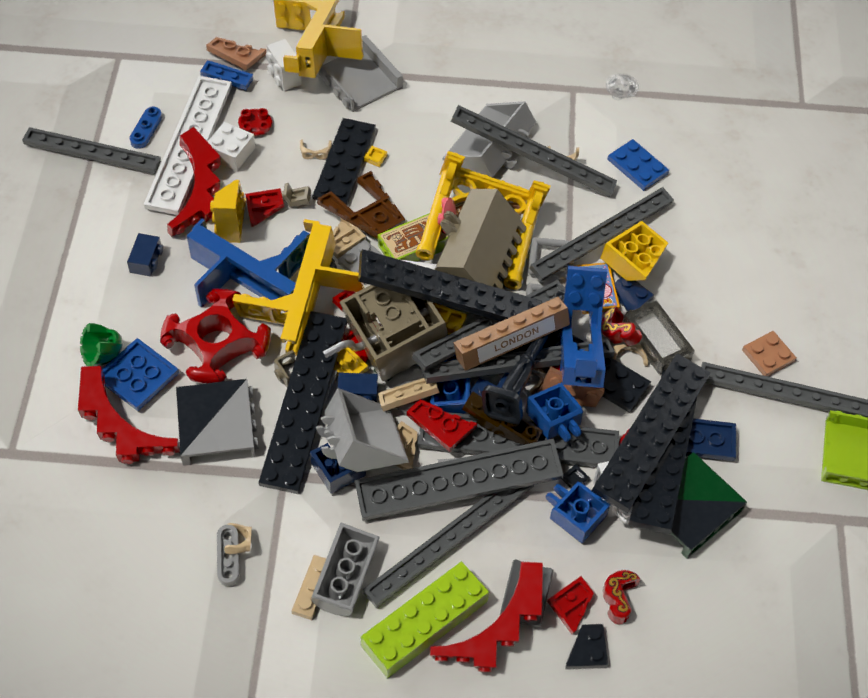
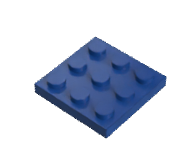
[103,338,180,411]

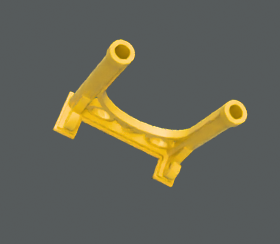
[415,151,551,290]

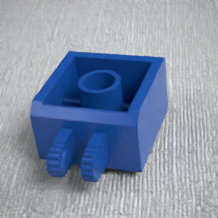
[526,383,583,442]
[545,482,610,543]

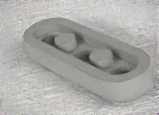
[217,525,239,586]

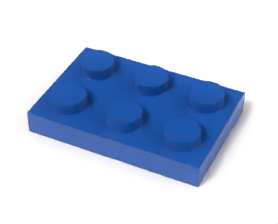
[607,139,669,191]

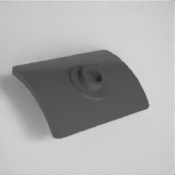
[500,559,553,626]

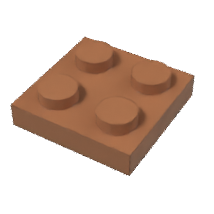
[742,331,797,376]

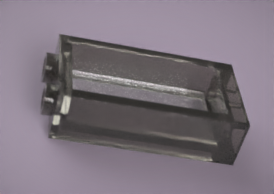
[623,300,695,376]

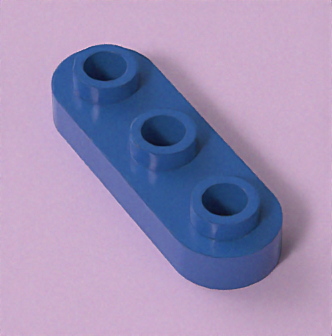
[129,107,162,149]

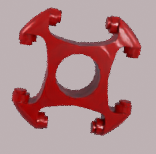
[160,289,271,384]

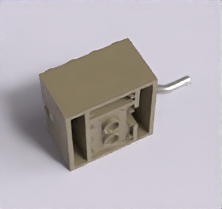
[323,285,448,382]

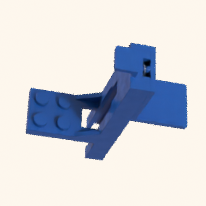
[187,219,310,312]
[560,266,607,388]

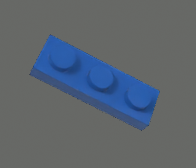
[200,60,253,90]

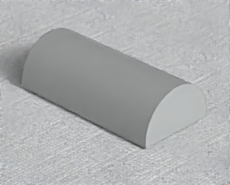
[311,522,380,616]

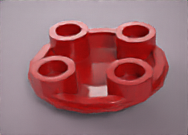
[238,108,272,136]

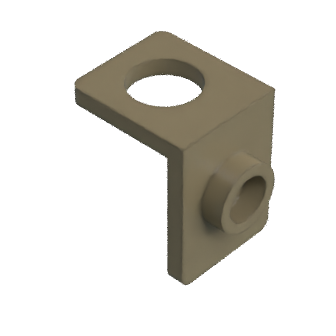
[274,350,295,387]

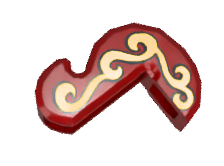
[601,307,642,346]
[603,570,640,624]

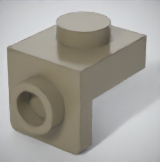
[282,183,311,207]

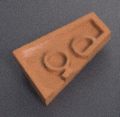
[206,37,266,70]

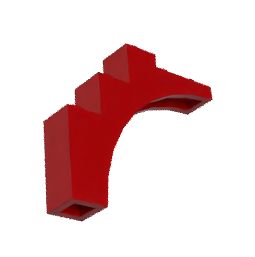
[167,127,221,237]
[78,366,180,464]
[430,562,543,672]

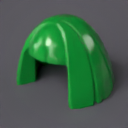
[80,323,123,366]

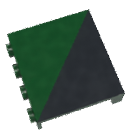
[671,452,747,559]

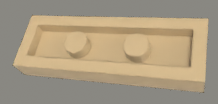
[378,378,440,412]
[292,555,326,620]

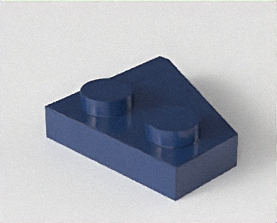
[614,277,654,319]

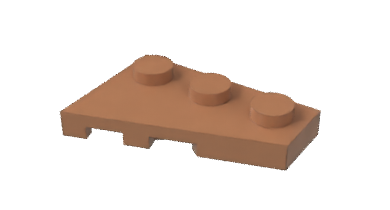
[537,367,604,407]

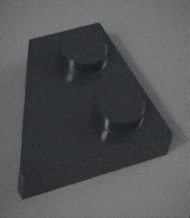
[565,624,608,670]

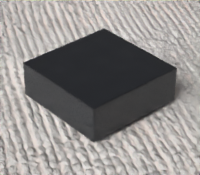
[562,464,590,488]

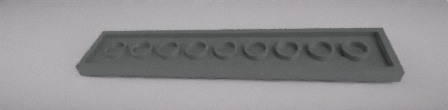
[418,412,619,467]
[355,439,564,521]

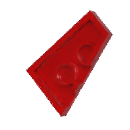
[406,399,477,452]

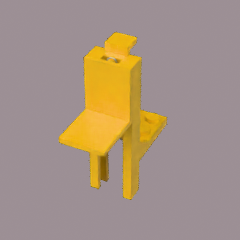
[273,0,364,78]
[233,219,364,356]

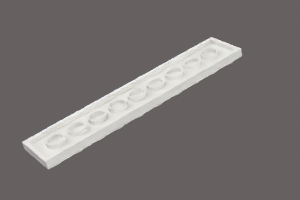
[144,76,232,215]

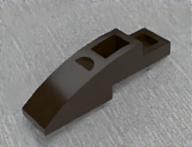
[462,391,543,445]

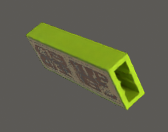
[378,201,465,262]

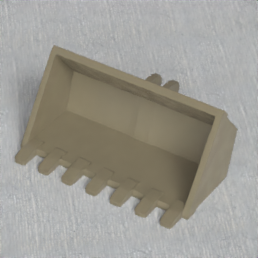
[435,189,526,289]

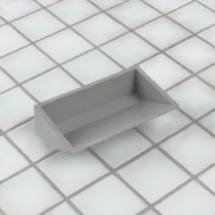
[442,101,536,178]
[316,388,409,472]

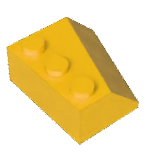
[210,180,246,243]
[600,221,668,281]

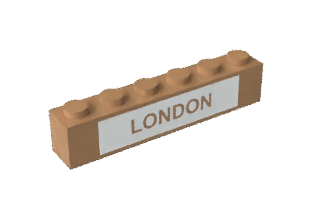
[454,297,570,371]

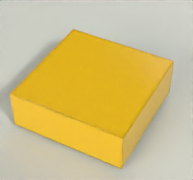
[364,146,387,167]

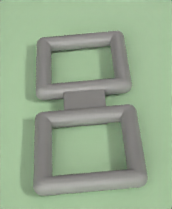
[526,237,573,295]

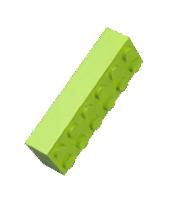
[360,561,489,679]

